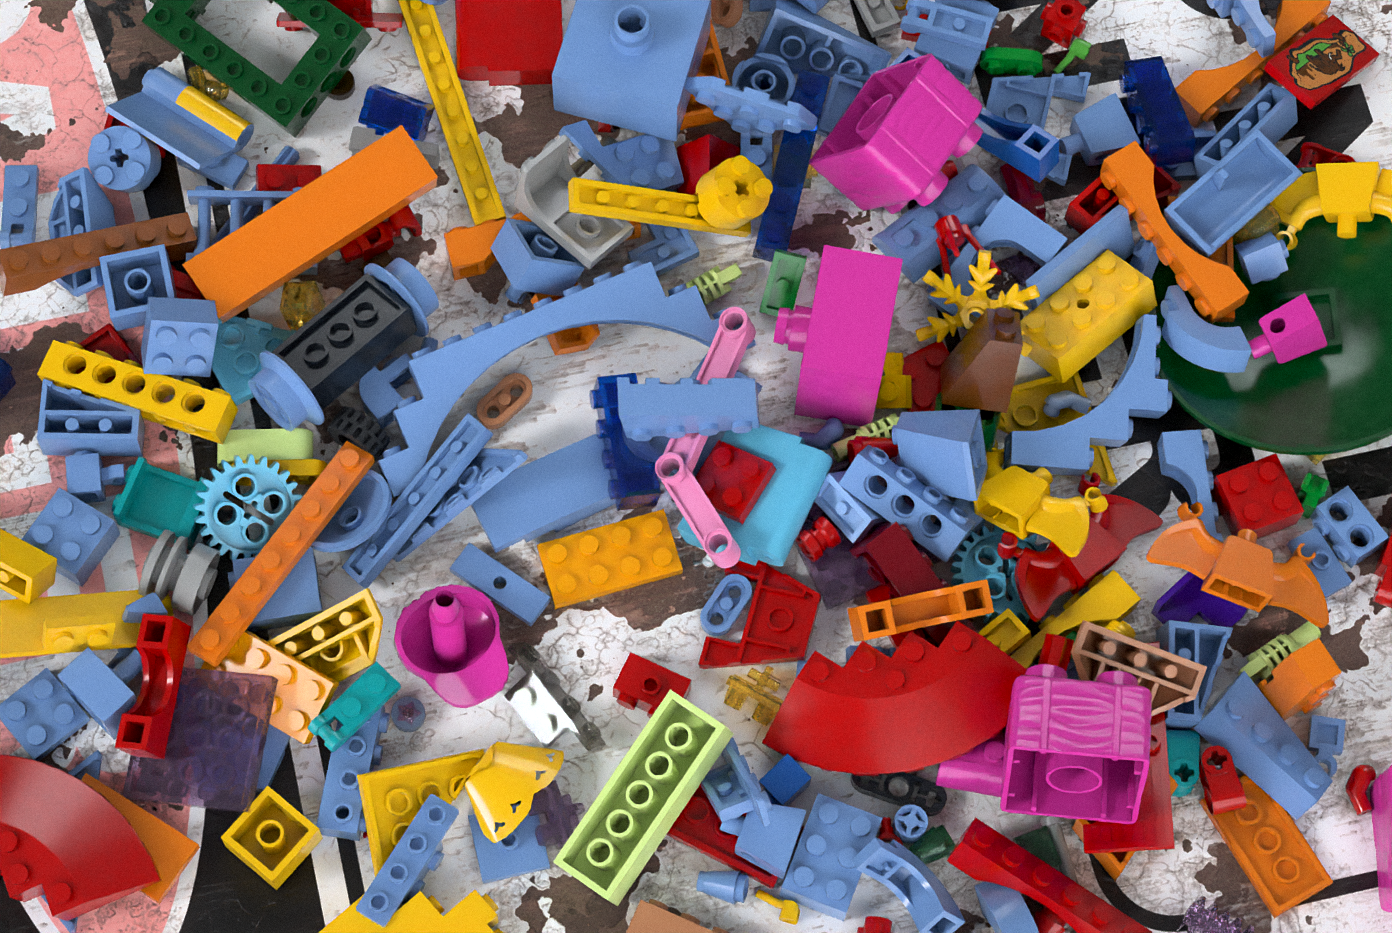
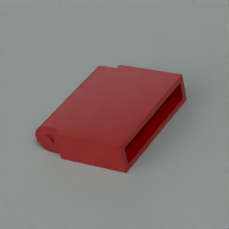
[455,0,563,86]

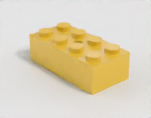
[1020,249,1157,383]

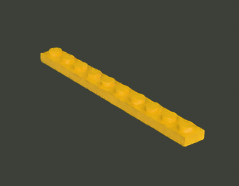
[397,0,506,226]

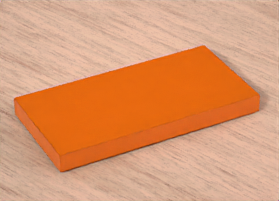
[81,773,200,905]
[1199,774,1333,919]

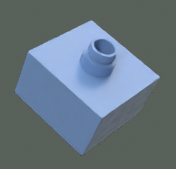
[552,0,711,141]

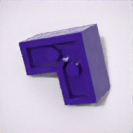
[1151,571,1249,627]

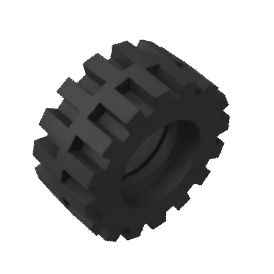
[327,406,390,462]

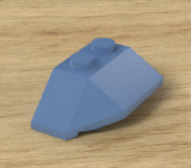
[48,167,116,297]

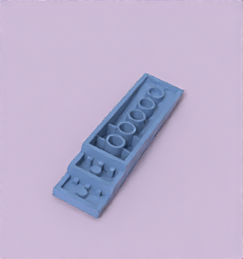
[470,423,675,553]

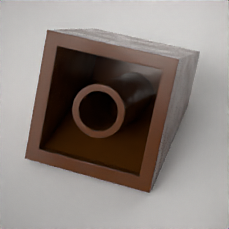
[940,308,1023,413]

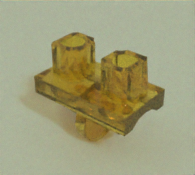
[723,665,784,726]

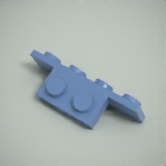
[700,737,772,827]
[356,794,459,927]

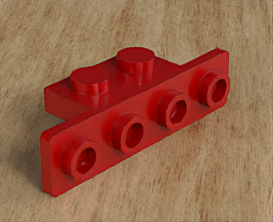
[276,0,404,32]

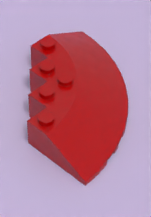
[762,621,1027,776]
[0,755,162,921]

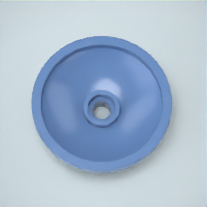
[310,469,392,553]

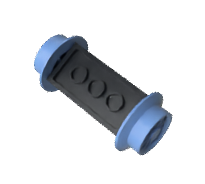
[248,258,439,432]

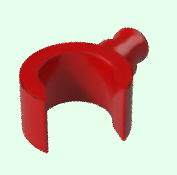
[877,817,903,845]

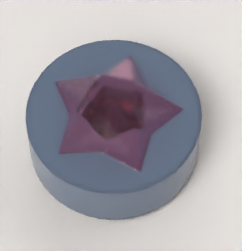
[391,697,426,732]

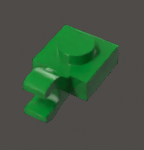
[1297,473,1330,519]

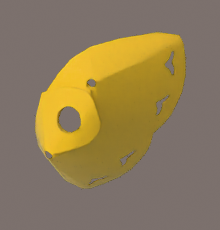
[464,741,564,843]

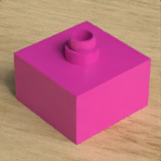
[773,245,903,427]

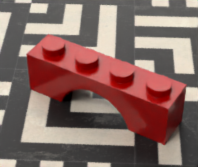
[115,613,191,760]

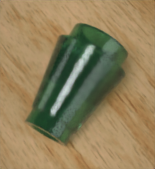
[908,824,955,865]

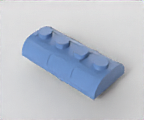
[1164,129,1303,258]
[872,164,1005,283]

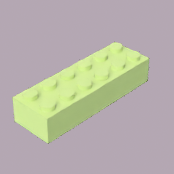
[553,690,734,906]

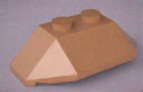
[1071,620,1207,716]

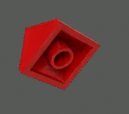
[677,134,740,196]

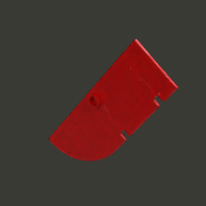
[1083,641,1175,854]

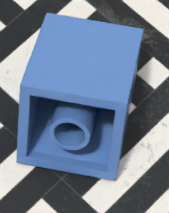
[892,409,988,501]

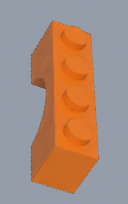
[847,579,994,642]

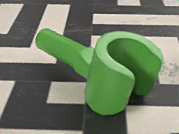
[1053,38,1091,74]

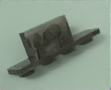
[504,642,606,752]

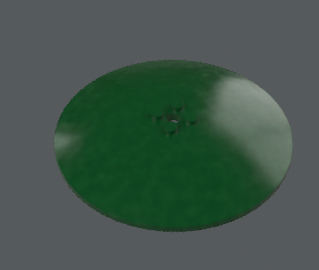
[1148,167,1392,455]

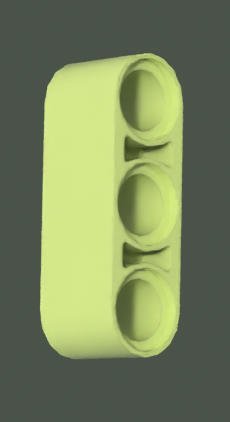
[217,428,313,470]

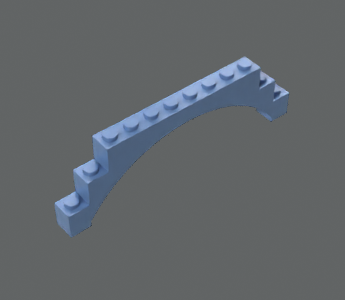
[377,260,756,499]

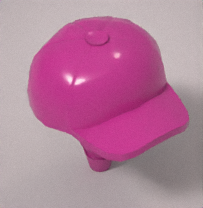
[394,584,509,708]

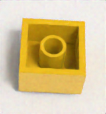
[221,786,323,890]

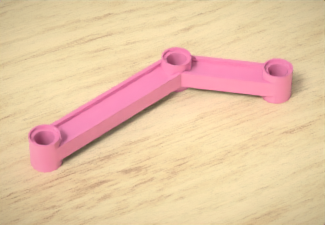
[655,307,756,568]

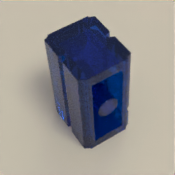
[358,84,435,142]

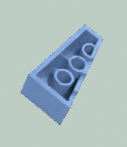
[617,377,760,441]
[1193,671,1333,820]

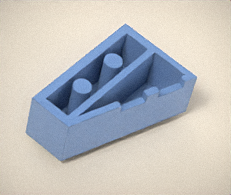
[37,379,145,457]
[1156,620,1233,730]

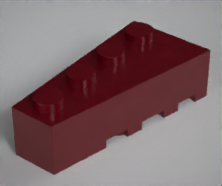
[849,521,976,648]

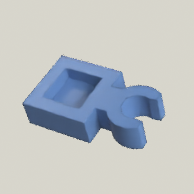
[1307,715,1346,778]

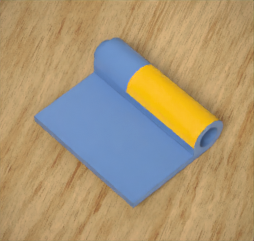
[105,66,254,170]

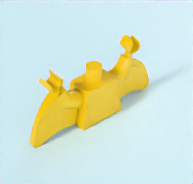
[1266,162,1392,250]
[973,440,1108,557]

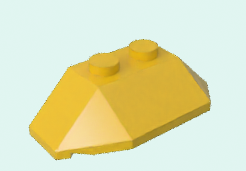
[268,588,383,683]

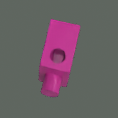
[1248,293,1328,364]

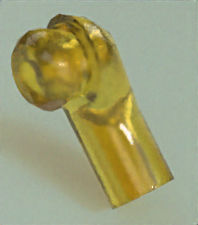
[187,66,229,102]

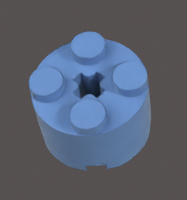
[732,53,796,105]
[88,126,161,193]

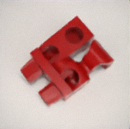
[338,205,422,263]

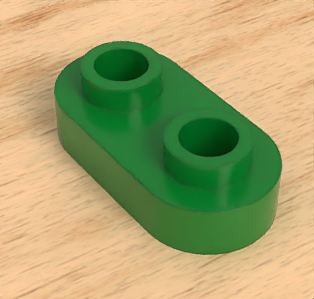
[980,47,1043,77]

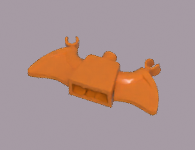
[1146,502,1329,628]

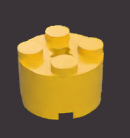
[695,155,773,230]

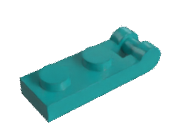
[307,661,401,752]

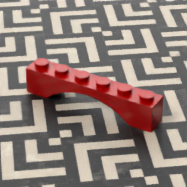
[947,817,1152,933]

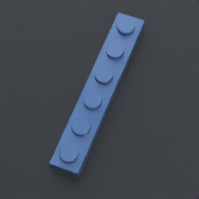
[342,413,494,589]

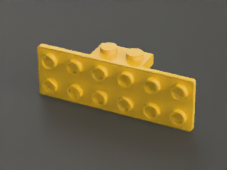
[0,590,174,658]

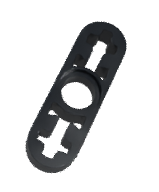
[850,772,947,816]

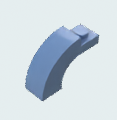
[1161,285,1252,373]

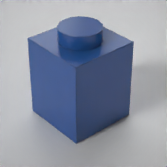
[759,753,812,807]

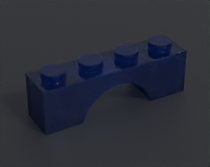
[589,373,661,511]

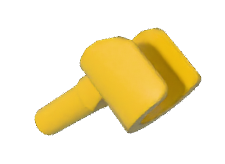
[755,889,800,925]

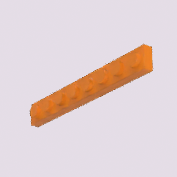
[187,441,375,668]

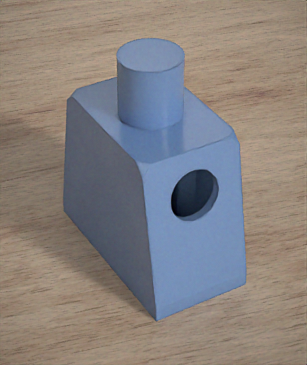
[1059,93,1141,166]
[720,804,806,879]

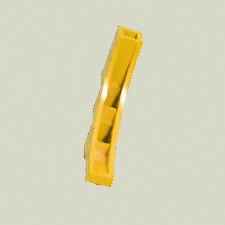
[319,889,503,933]

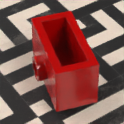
[613,652,692,718]

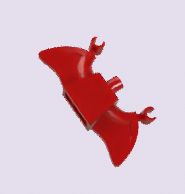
[997,472,1163,622]

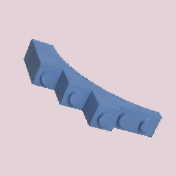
[1003,314,1172,476]

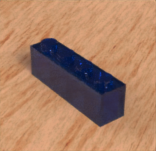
[1119,56,1196,167]

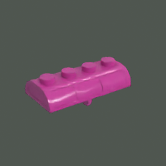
[935,732,1005,797]

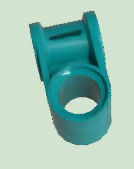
[1166,730,1200,797]

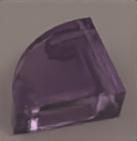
[1001,255,1042,287]

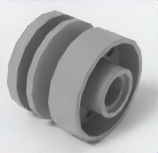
[138,530,220,616]

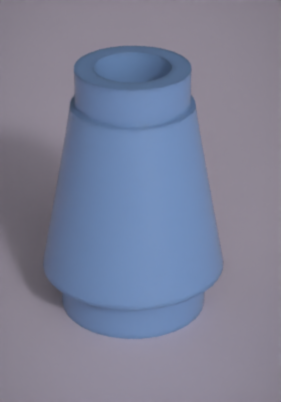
[696,871,749,905]

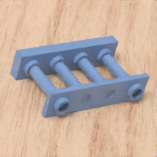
[186,186,318,275]

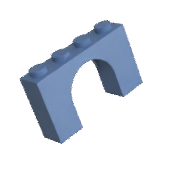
[927,194,1068,330]

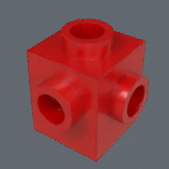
[1040,0,1088,49]

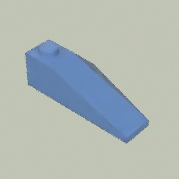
[754,0,892,82]

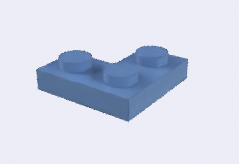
[628,223,700,276]

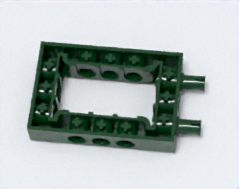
[142,0,372,138]

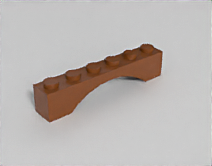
[0,212,197,297]

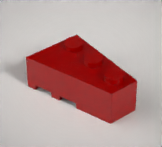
[1064,153,1182,235]

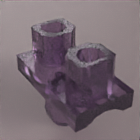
[528,780,585,850]

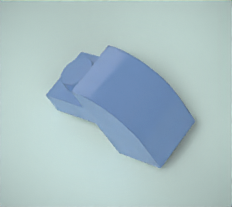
[359,353,412,429]

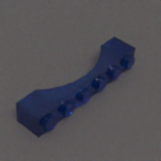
[752,70,831,262]

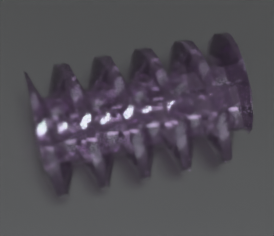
[1176,896,1254,933]

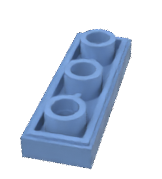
[449,542,551,626]

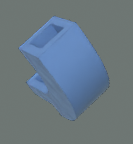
[852,837,965,933]
[974,882,1039,933]

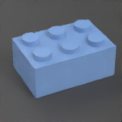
[779,793,882,922]

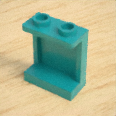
[111,456,207,551]

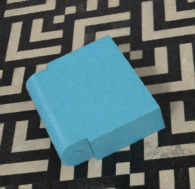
[677,425,833,566]

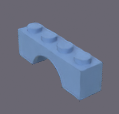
[1157,429,1223,543]

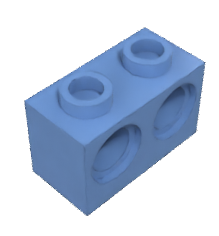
[1310,485,1389,568]

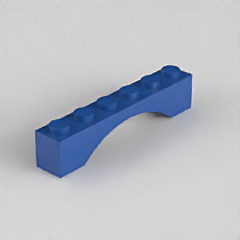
[889,47,1059,183]

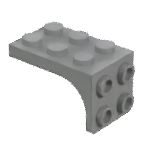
[513,135,634,270]

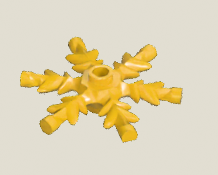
[915,250,1040,357]

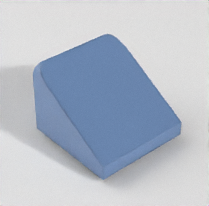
[122,592,168,623]

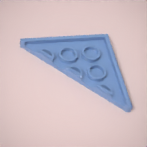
[392,448,528,562]

